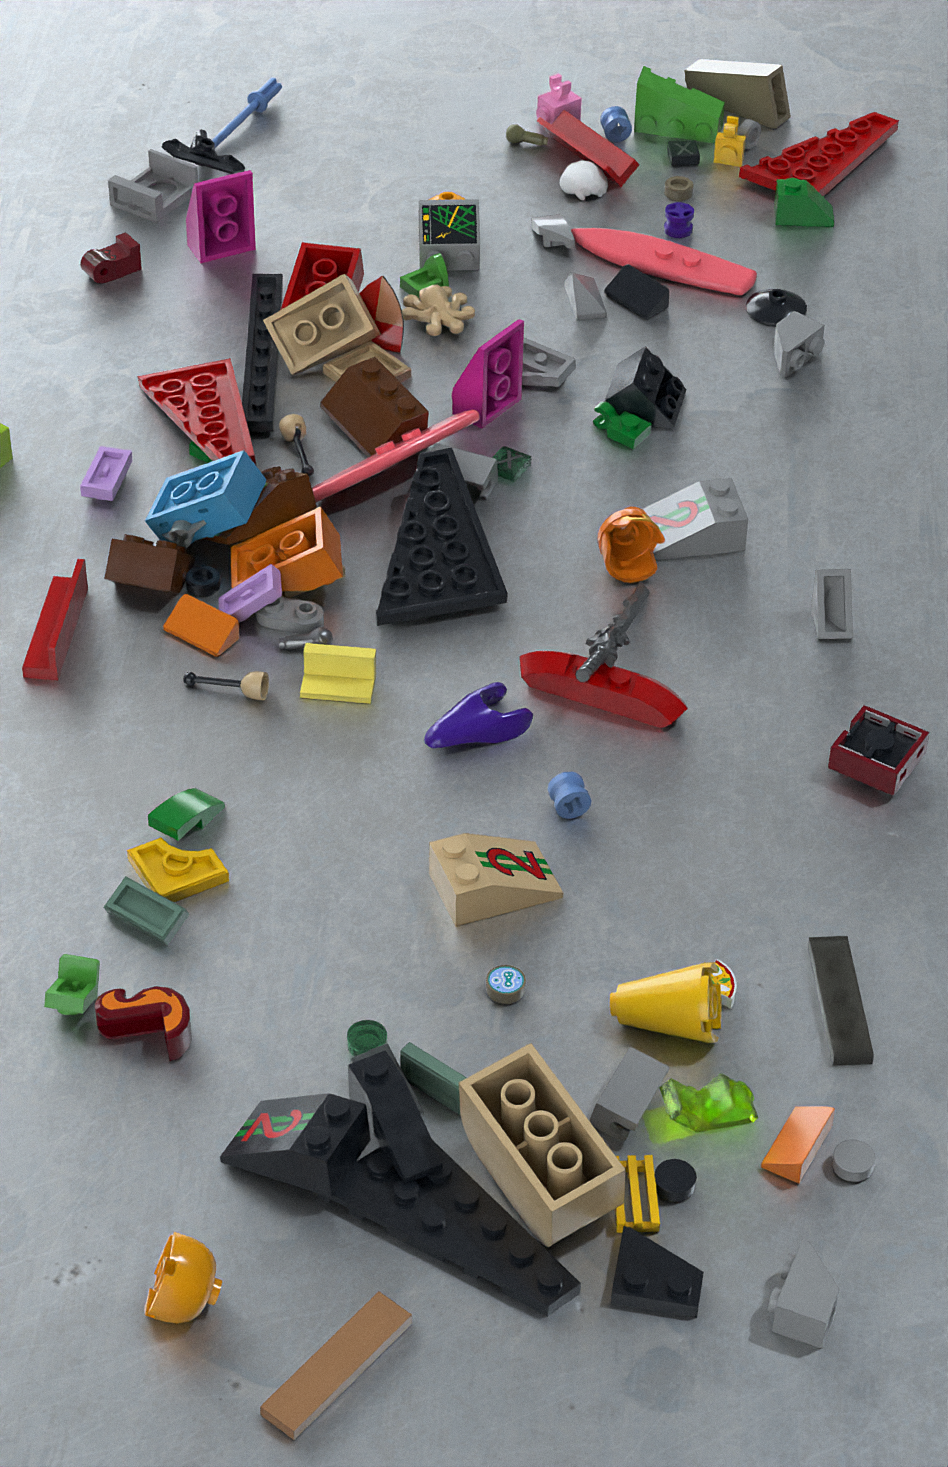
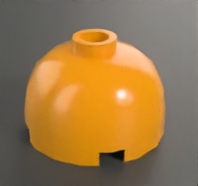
[144,1232,222,1324]

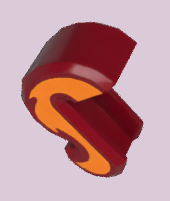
[95,986,192,1062]

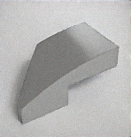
[531,214,575,248]

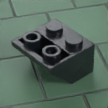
[605,346,687,429]

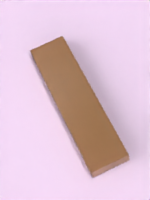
[260,1291,412,1440]

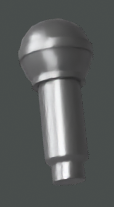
[279,627,333,650]

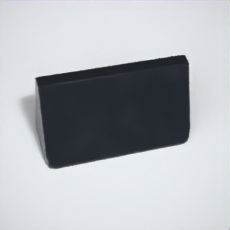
[604,264,670,319]

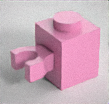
[536,73,582,124]

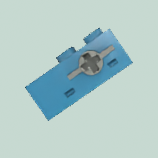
[145,450,267,549]

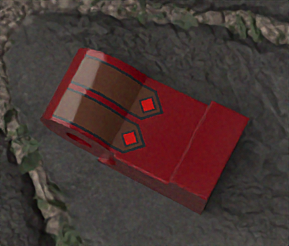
[80,232,142,284]

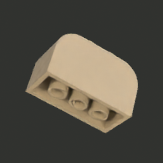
[459,1043,626,1247]

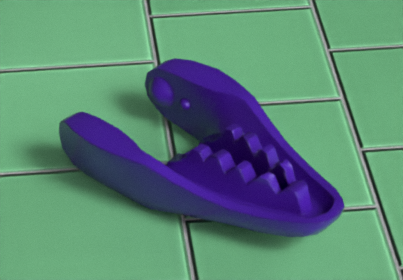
[424,682,533,748]

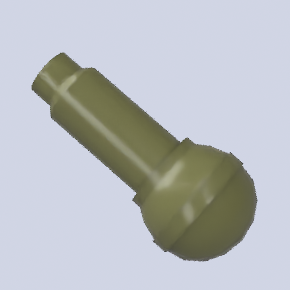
[505,124,549,146]

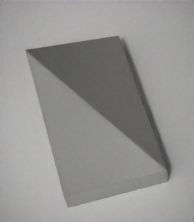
[564,273,607,320]
[811,569,853,639]

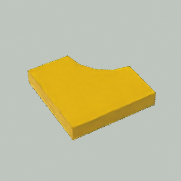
[127,837,229,902]

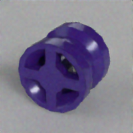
[664,202,694,238]

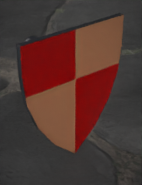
[359,276,404,353]

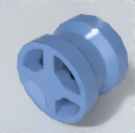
[600,106,632,142]
[547,772,592,819]

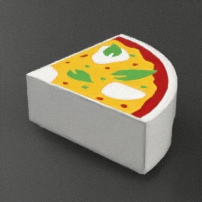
[711,959,737,1009]

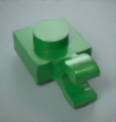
[593,401,652,450]

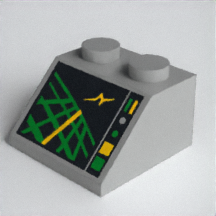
[419,199,480,271]

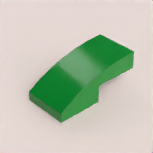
[148,788,225,841]

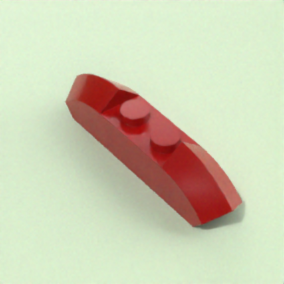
[519,651,688,728]

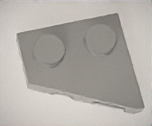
[522,338,576,387]

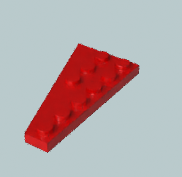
[739,112,899,196]

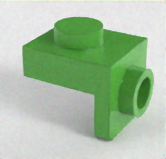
[44,954,100,1015]

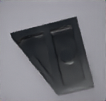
[610,1226,704,1318]

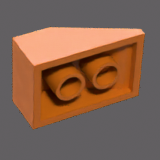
[231,506,343,591]

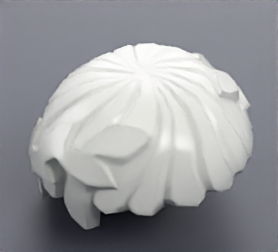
[560,160,608,200]

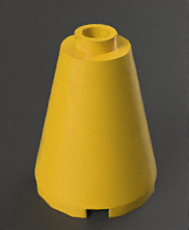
[610,962,722,1043]

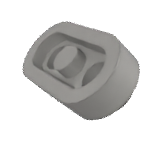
[256,596,324,634]

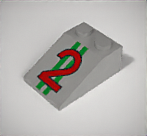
[643,478,748,560]

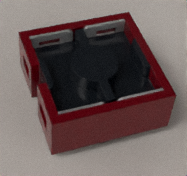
[828,705,930,796]

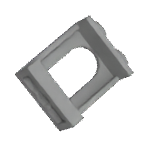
[108,149,198,223]

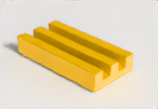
[614,1155,660,1233]

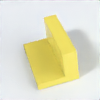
[300,643,376,704]

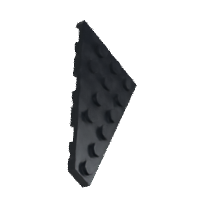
[375,448,508,626]

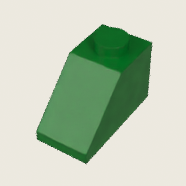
[774,178,834,227]

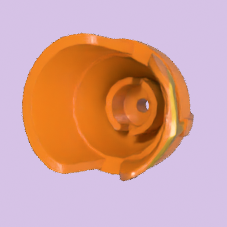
[597,506,665,583]

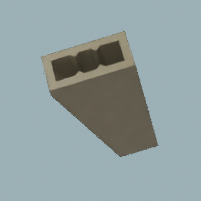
[684,59,791,129]

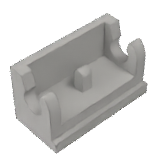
[431,443,498,499]
[589,1046,670,1140]

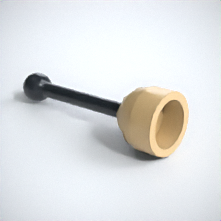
[279,414,314,478]
[183,671,269,701]

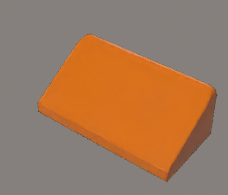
[163,594,240,658]
[761,1106,835,1183]

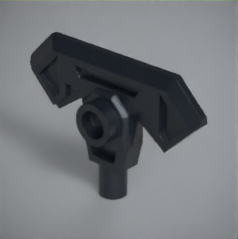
[161,129,245,174]

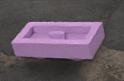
[80,446,132,501]
[218,564,282,622]

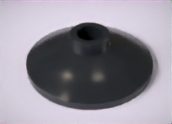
[746,289,807,327]

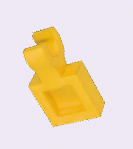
[713,116,746,167]

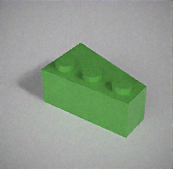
[634,66,725,144]

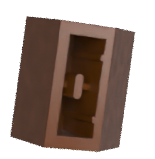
[104,534,196,594]

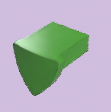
[400,253,449,300]

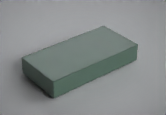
[104,876,190,946]
[400,1042,467,1115]

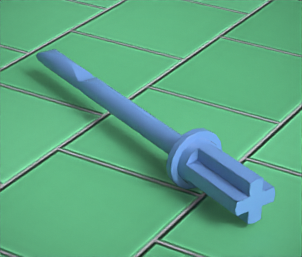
[212,78,282,148]

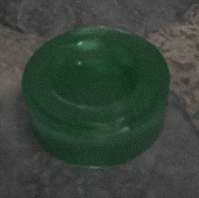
[347,1020,387,1056]

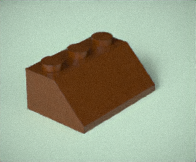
[320,357,429,457]

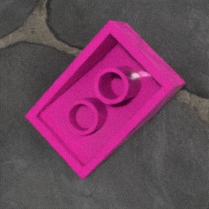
[186,170,256,264]
[451,319,524,429]

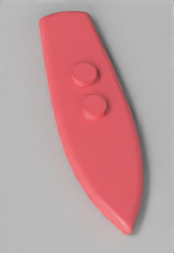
[571,228,757,296]
[312,410,480,502]

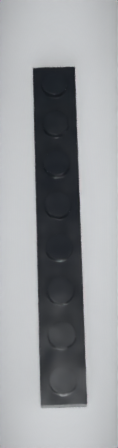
[242,274,283,433]

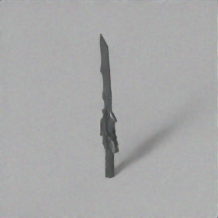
[576,581,650,682]

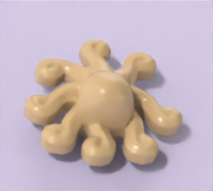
[402,285,475,336]

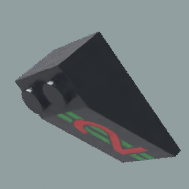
[220,1093,371,1197]

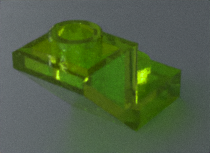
[659,1073,759,1133]

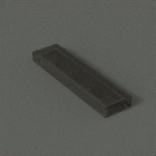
[808,936,874,1066]

